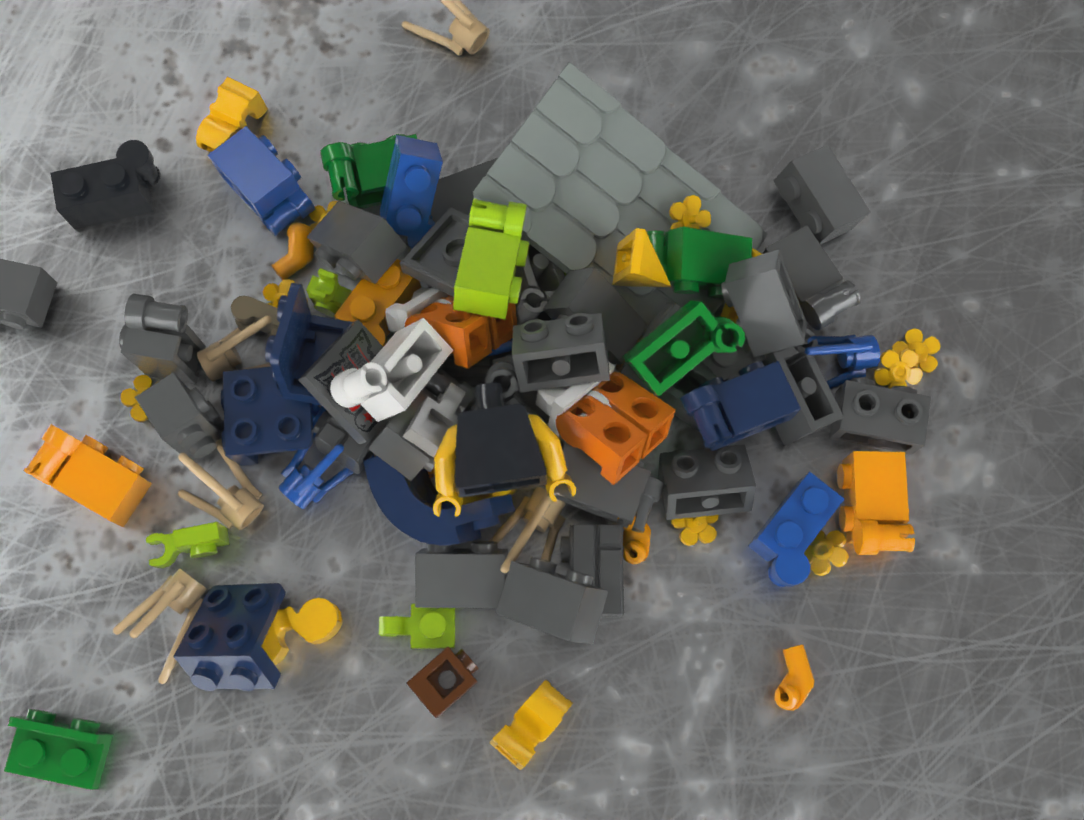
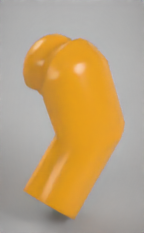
[271,222,314,281]
[617,516,651,564]
[774,644,814,710]

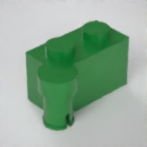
[320,134,417,209]
[647,227,752,299]
[622,300,745,397]

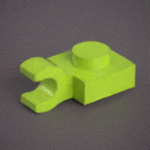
[306,268,352,317]
[146,522,230,568]
[379,604,455,649]

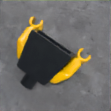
[433,383,576,517]

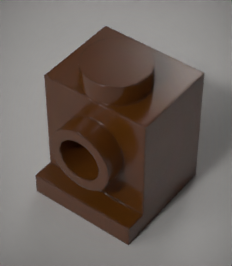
[406,647,479,718]

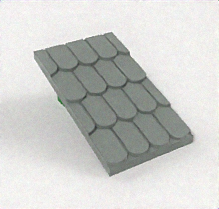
[473,62,767,329]

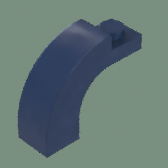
[363,456,515,546]

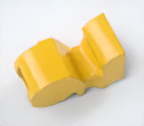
[196,76,268,152]
[261,598,343,666]
[489,679,573,770]

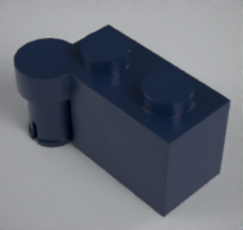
[681,361,801,451]

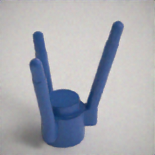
[805,334,880,389]
[278,406,375,509]

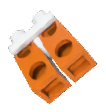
[385,287,517,369]
[536,362,676,485]

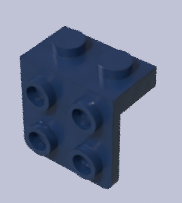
[265,282,353,405]
[221,367,314,466]
[173,583,286,691]

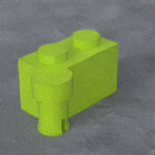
[453,198,530,320]

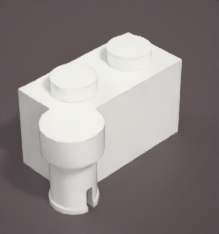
[330,318,453,422]

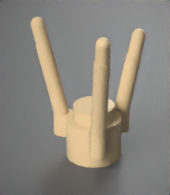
[402,0,490,56]
[197,316,272,382]
[178,439,264,530]
[489,487,566,573]
[113,568,207,684]

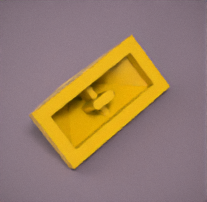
[612,228,672,287]

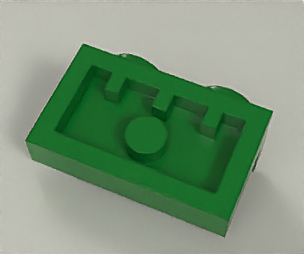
[4,709,113,790]

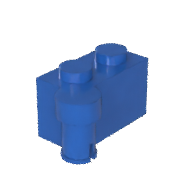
[208,126,315,237]
[380,135,443,249]
[748,471,845,587]

